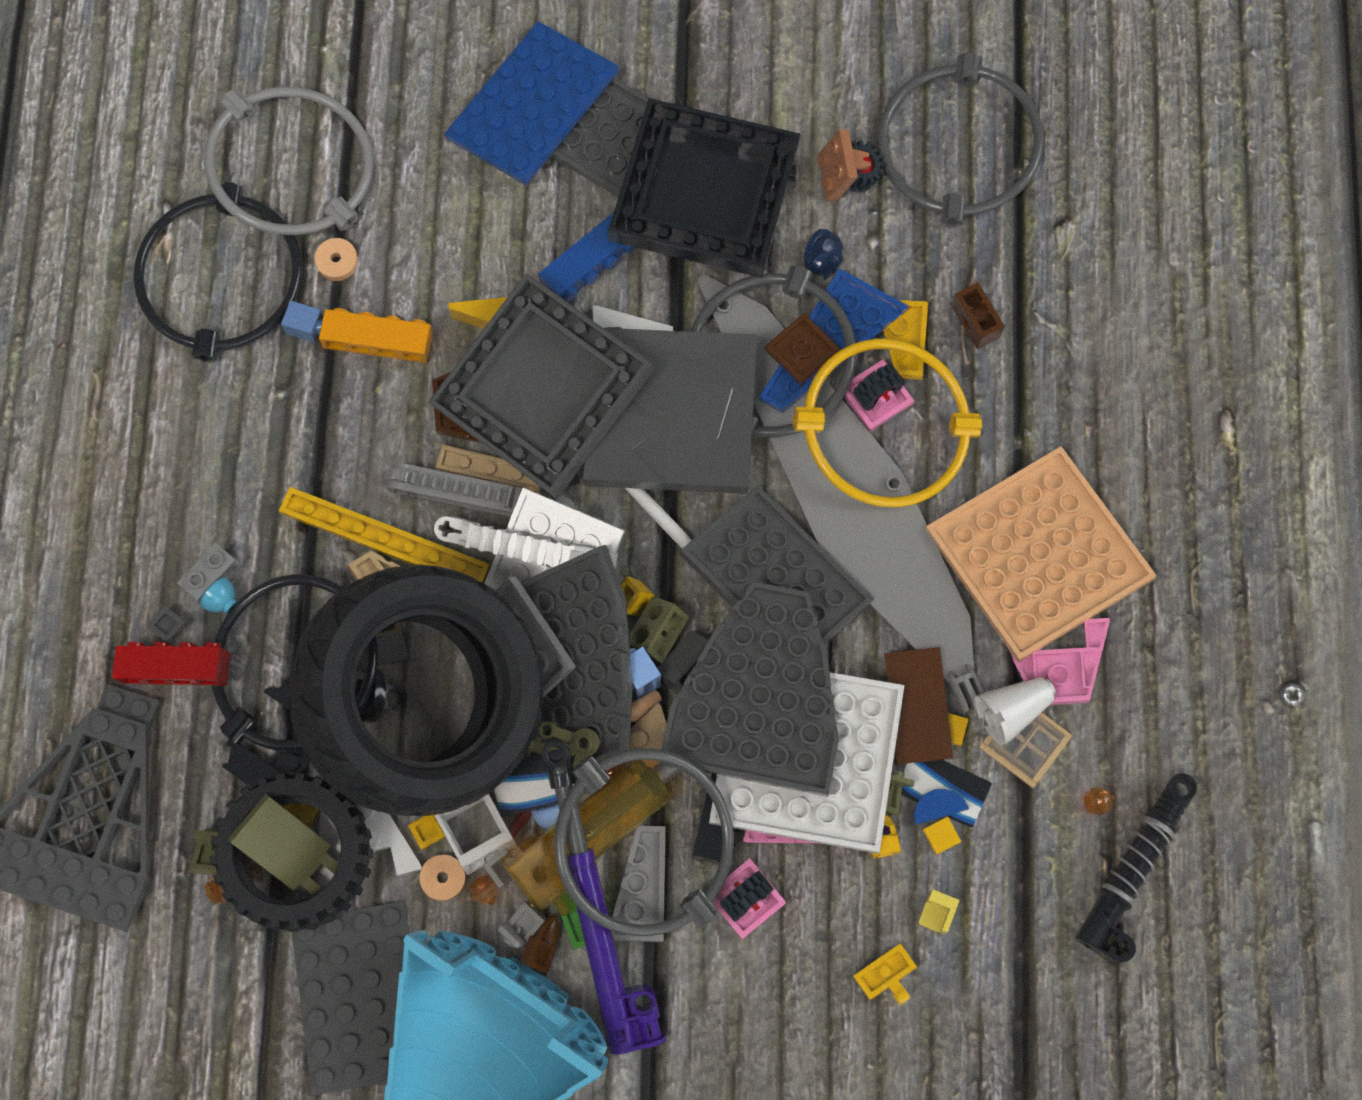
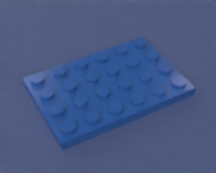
[444,21,619,186]

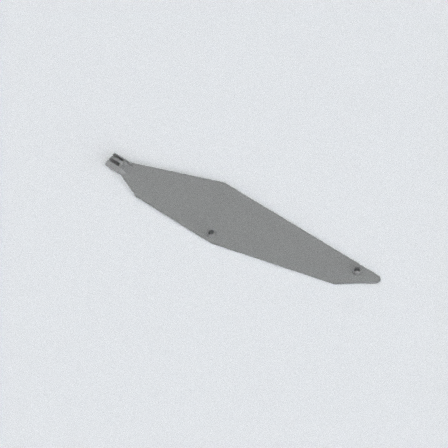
[698,275,984,713]

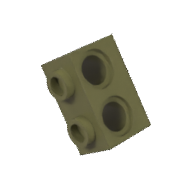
[629,597,689,664]

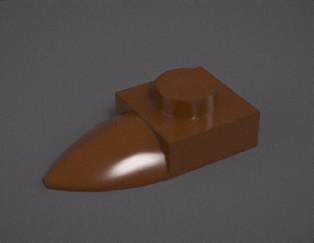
[520,914,559,973]

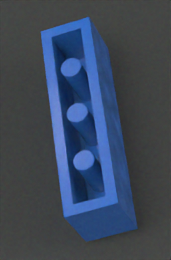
[538,212,635,302]

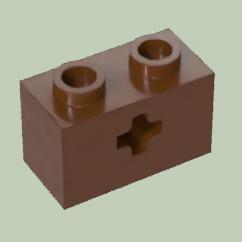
[951,282,1005,349]

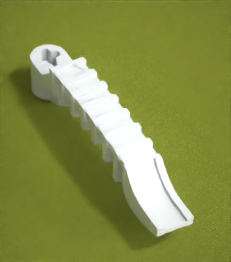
[434,516,618,568]

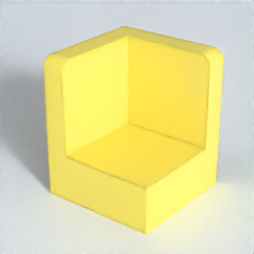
[918,889,960,935]

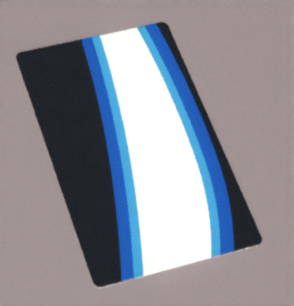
[494,748,574,817]
[901,760,992,828]

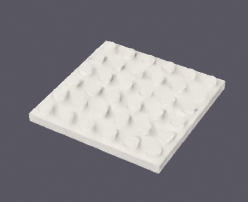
[709,672,904,854]

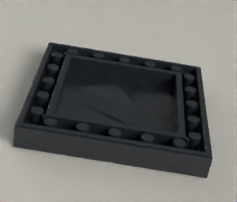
[608,98,801,278]

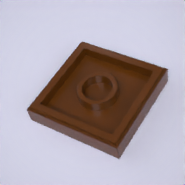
[764,313,840,387]

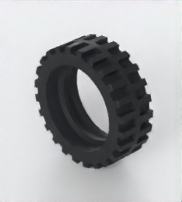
[210,772,373,932]

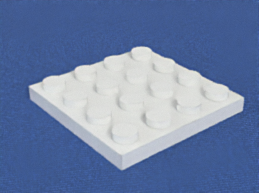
[484,488,625,591]

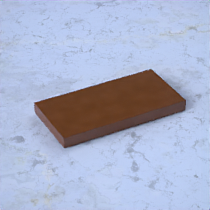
[884,647,953,765]

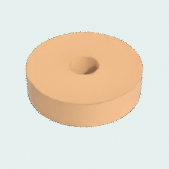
[315,238,358,281]
[419,855,466,902]

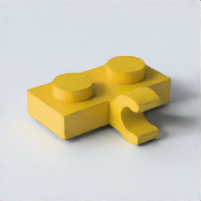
[853,943,917,1005]

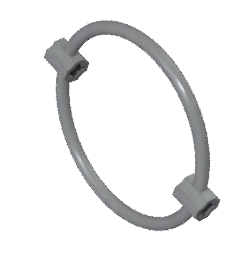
[204,86,373,235]

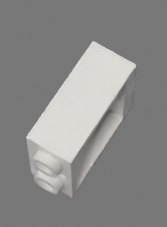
[435,794,517,875]

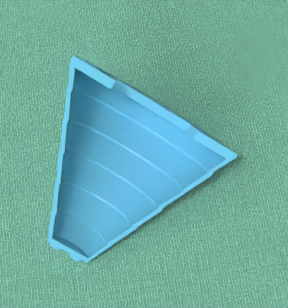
[384,930,609,1100]

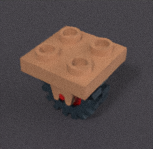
[817,129,885,201]

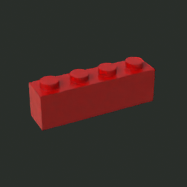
[112,642,231,686]

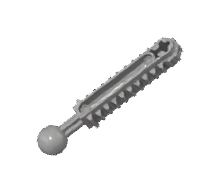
[383,462,577,517]

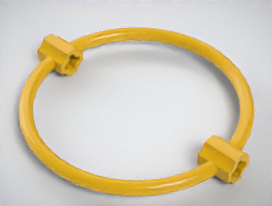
[792,338,982,508]

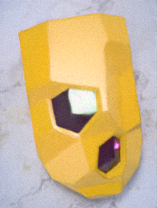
[870,815,901,859]

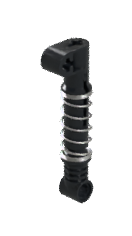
[1075,773,1197,965]

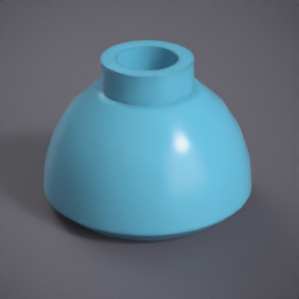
[200,578,238,614]

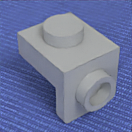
[498,901,547,948]

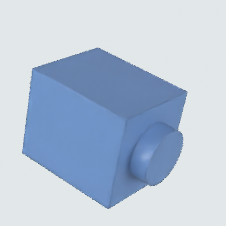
[281,301,323,343]

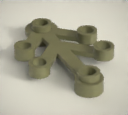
[527,721,600,778]

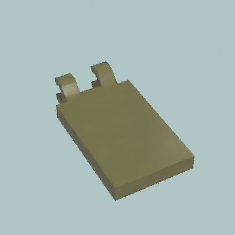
[228,794,339,895]

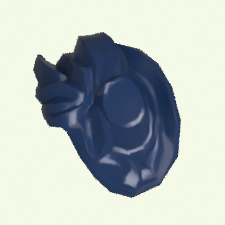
[804,229,843,280]

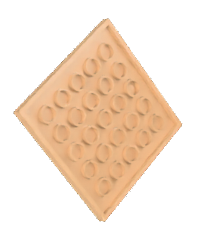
[926,446,1157,663]

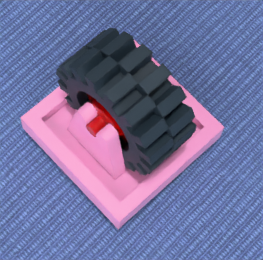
[844,359,914,432]
[712,858,786,940]

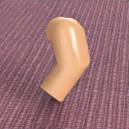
[631,690,661,723]

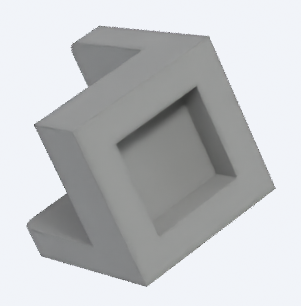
[483,848,525,892]

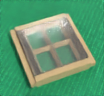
[979,712,1073,789]

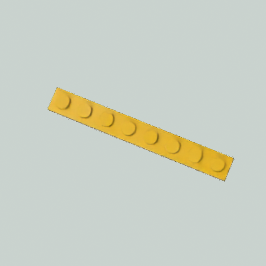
[279,487,491,583]

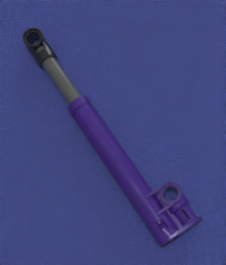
[542,738,667,1055]

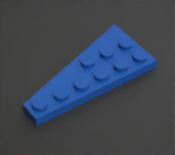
[759,268,909,413]

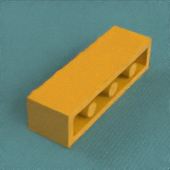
[319,308,433,363]

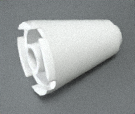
[974,677,1056,745]

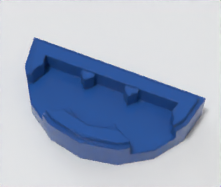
[913,789,969,826]

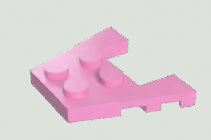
[1008,618,1110,705]

